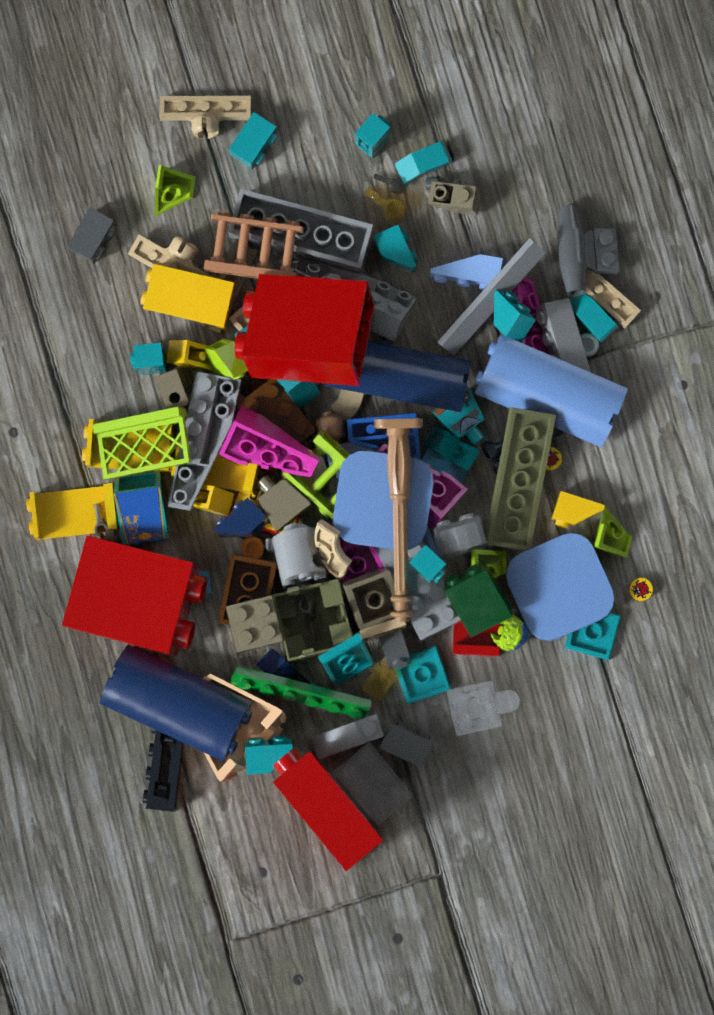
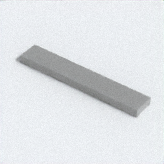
[438,238,546,356]

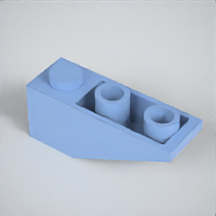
[430,254,503,290]

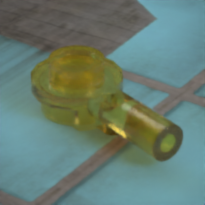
[364,187,406,221]

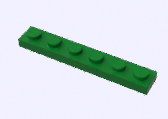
[231,665,372,719]

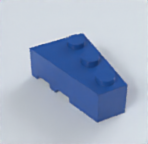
[347,412,420,459]

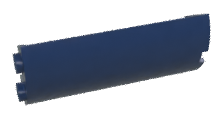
[324,341,471,412]
[99,644,252,762]

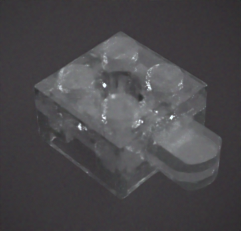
[446,681,520,737]

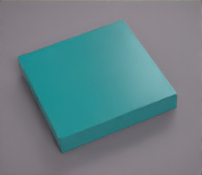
[564,613,621,661]
[395,646,451,704]

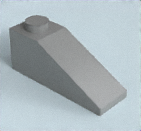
[311,714,384,760]

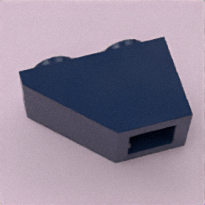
[214,497,269,538]
[256,648,311,684]

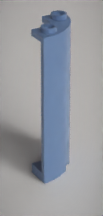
[474,334,628,447]

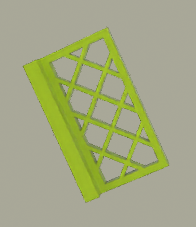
[93,407,192,480]

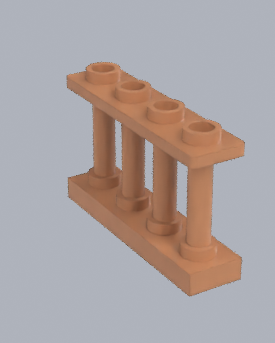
[204,211,304,279]

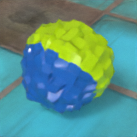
[491,615,529,651]

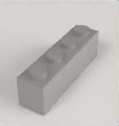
[536,298,591,372]

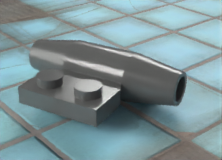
[557,205,620,297]

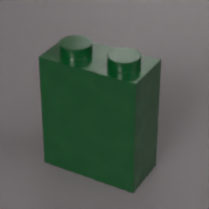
[444,563,512,637]

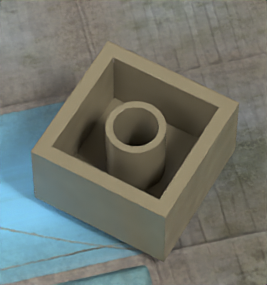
[340,567,395,630]
[226,595,283,654]

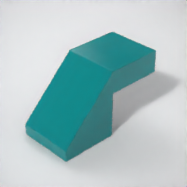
[395,141,452,184]
[570,294,618,342]
[424,426,480,471]

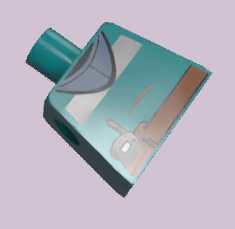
[432,386,485,445]

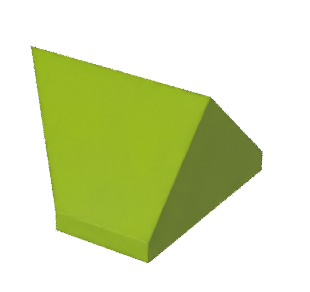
[155,165,196,217]
[593,506,633,558]
[470,549,507,580]

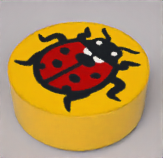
[546,447,562,471]
[629,578,653,601]

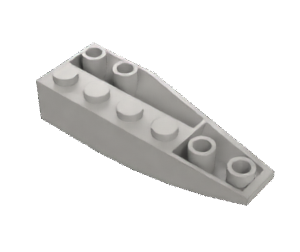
[168,372,242,511]

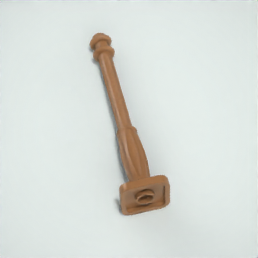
[374,418,423,622]

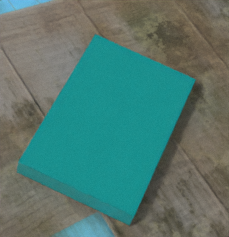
[318,633,375,687]

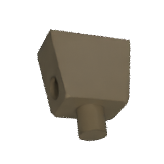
[155,369,189,420]
[257,475,312,533]

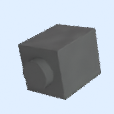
[379,630,412,670]

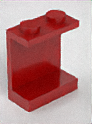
[452,621,500,657]

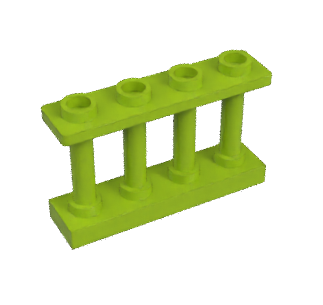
[283,429,350,520]

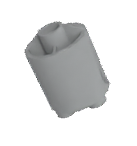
[272,523,328,589]

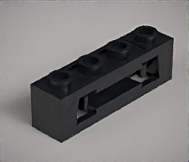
[143,728,184,812]

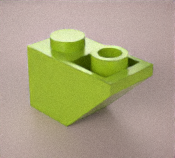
[204,339,248,379]

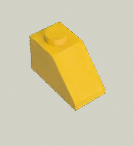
[166,340,213,372]
[192,485,234,516]
[551,491,605,529]

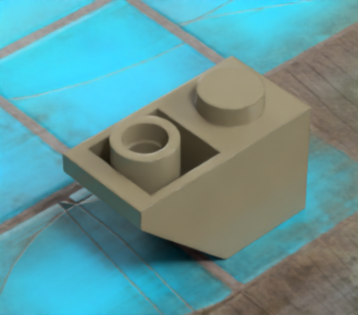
[428,181,482,216]

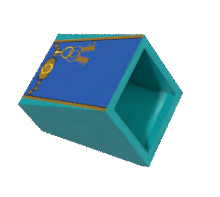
[114,471,169,546]

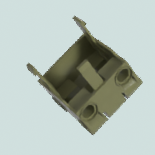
[272,579,353,664]

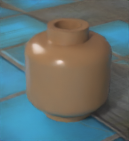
[315,411,346,444]

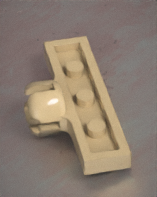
[159,96,251,139]
[128,234,215,278]

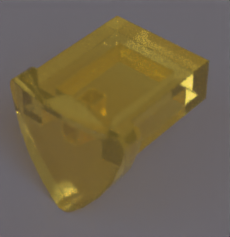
[361,664,398,702]

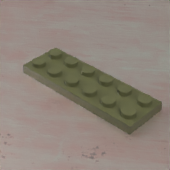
[484,407,556,550]

